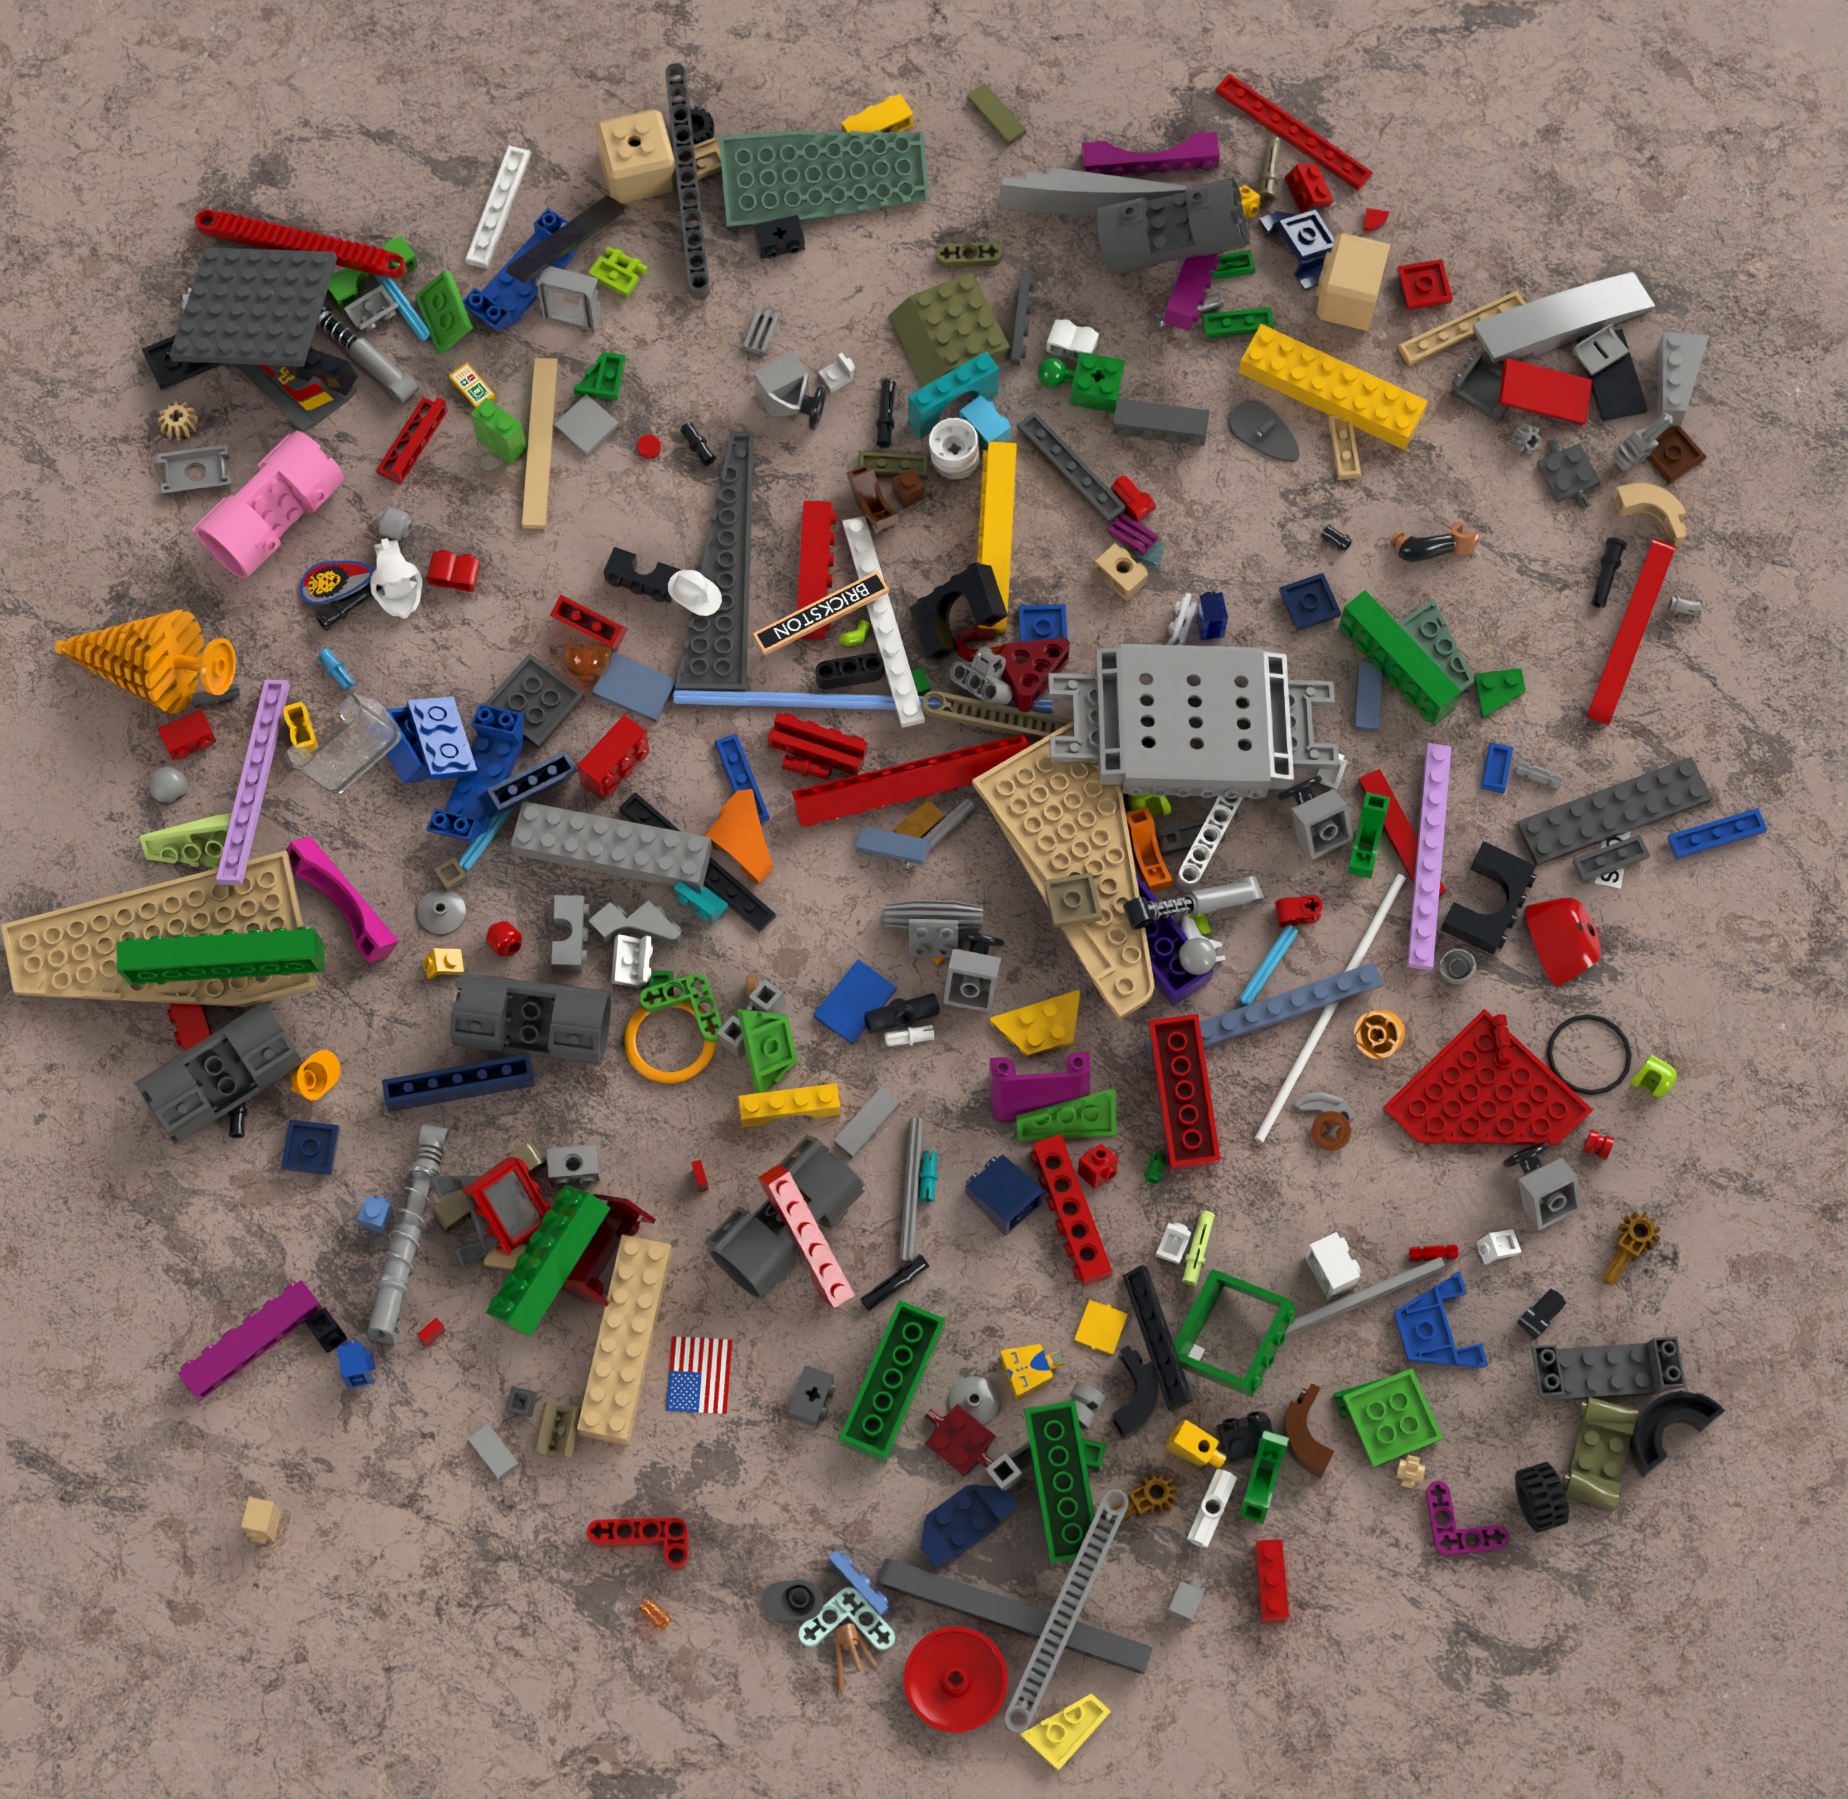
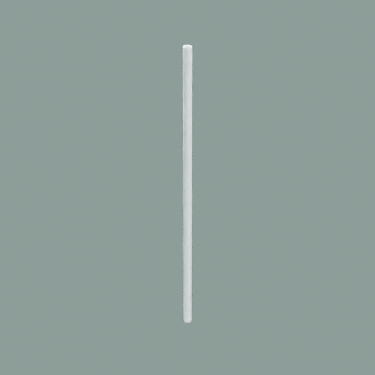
[1254,874,1406,1143]

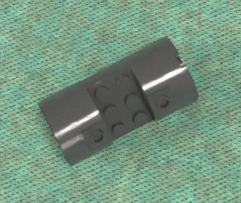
[1097,178,1250,275]
[450,972,612,1065]
[135,1002,303,1146]
[704,1135,865,1300]

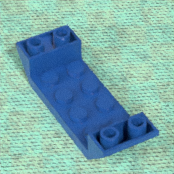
[462,208,578,331]
[426,704,524,842]

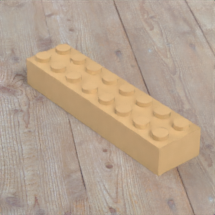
[577,1235,673,1446]

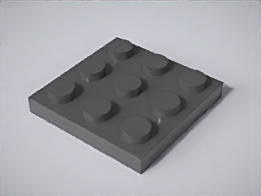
[484,653,585,749]

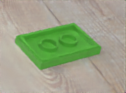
[415,270,473,354]

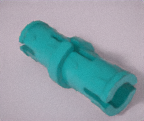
[919,1150,938,1202]

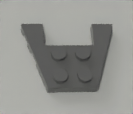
[431,1176,526,1271]

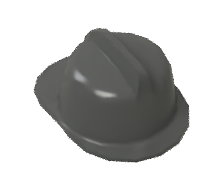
[761,1579,824,1621]

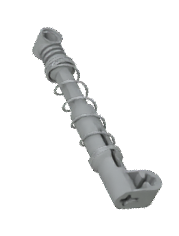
[368,1124,449,1345]

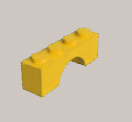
[739,1083,841,1128]

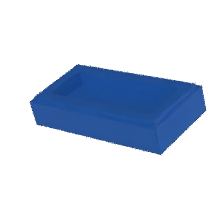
[1481,742,1513,793]

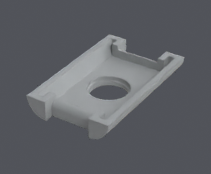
[157,445,232,494]

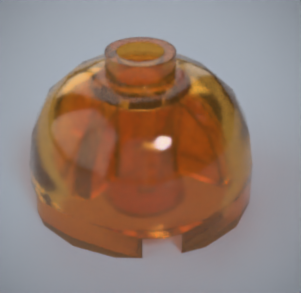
[564,644,612,682]

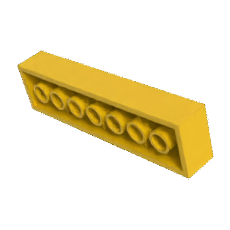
[1239,324,1428,450]
[974,442,1017,634]

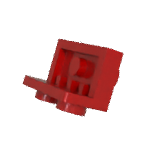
[1285,164,1334,214]

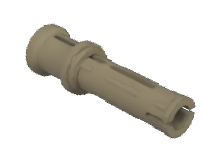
[1257,137,1281,204]

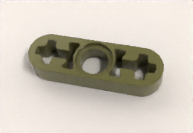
[936,242,1002,268]

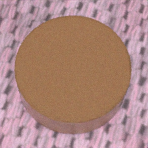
[746,975,759,998]

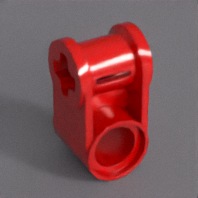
[1275,895,1323,928]

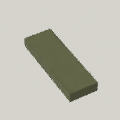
[967,83,1026,145]
[858,451,929,480]

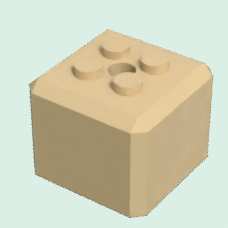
[595,109,677,204]
[1316,233,1391,331]

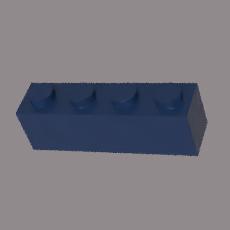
[478,750,578,819]

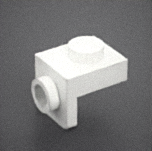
[1156,1223,1191,1265]

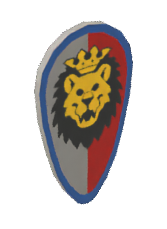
[299,561,375,606]

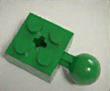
[1037,352,1125,413]

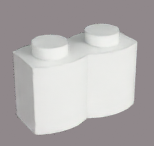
[1046,319,1099,362]

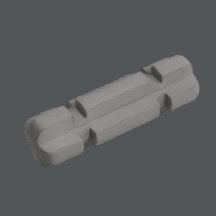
[1516,761,1563,789]

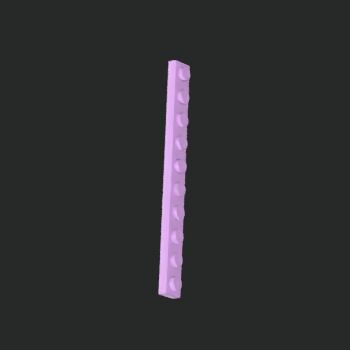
[216,680,290,885]
[1407,743,1451,971]

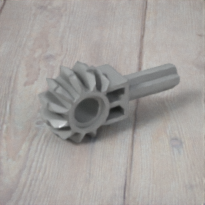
[1612,413,1673,470]

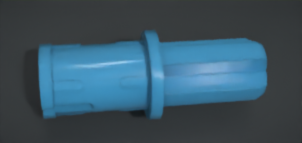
[317,648,354,690]

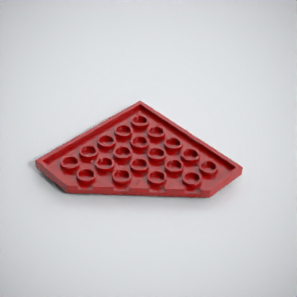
[1382,1009,1593,1146]

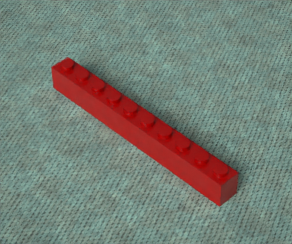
[791,734,1029,827]

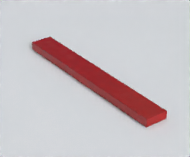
[1215,73,1373,191]

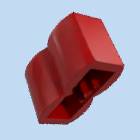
[427,550,480,592]

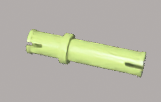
[1182,1211,1215,1286]

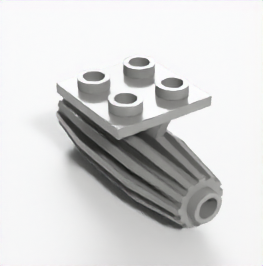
[880,900,983,957]

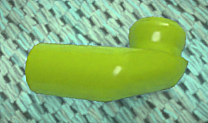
[839,620,871,647]

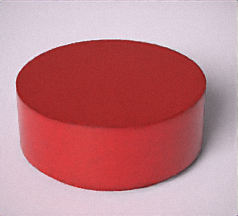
[637,434,661,459]

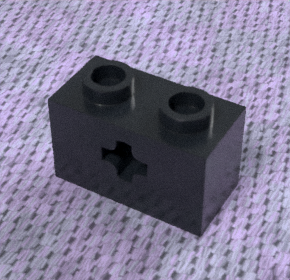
[754,215,805,259]

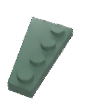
[1397,598,1475,693]

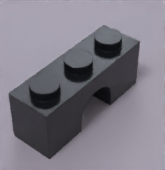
[285,348,358,395]
[604,547,680,603]

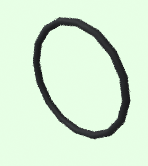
[1547,1014,1632,1095]

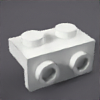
[611,934,653,988]

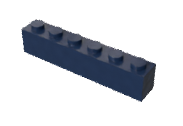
[382,1054,536,1112]

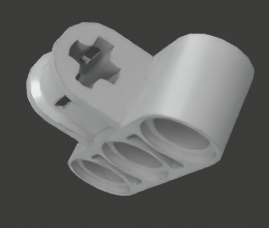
[950,647,1013,705]

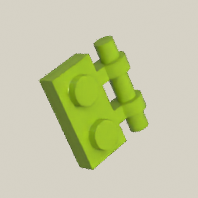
[588,246,648,298]

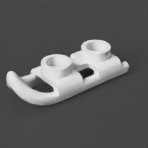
[1166,593,1197,645]

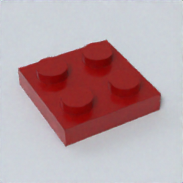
[1397,259,1453,310]

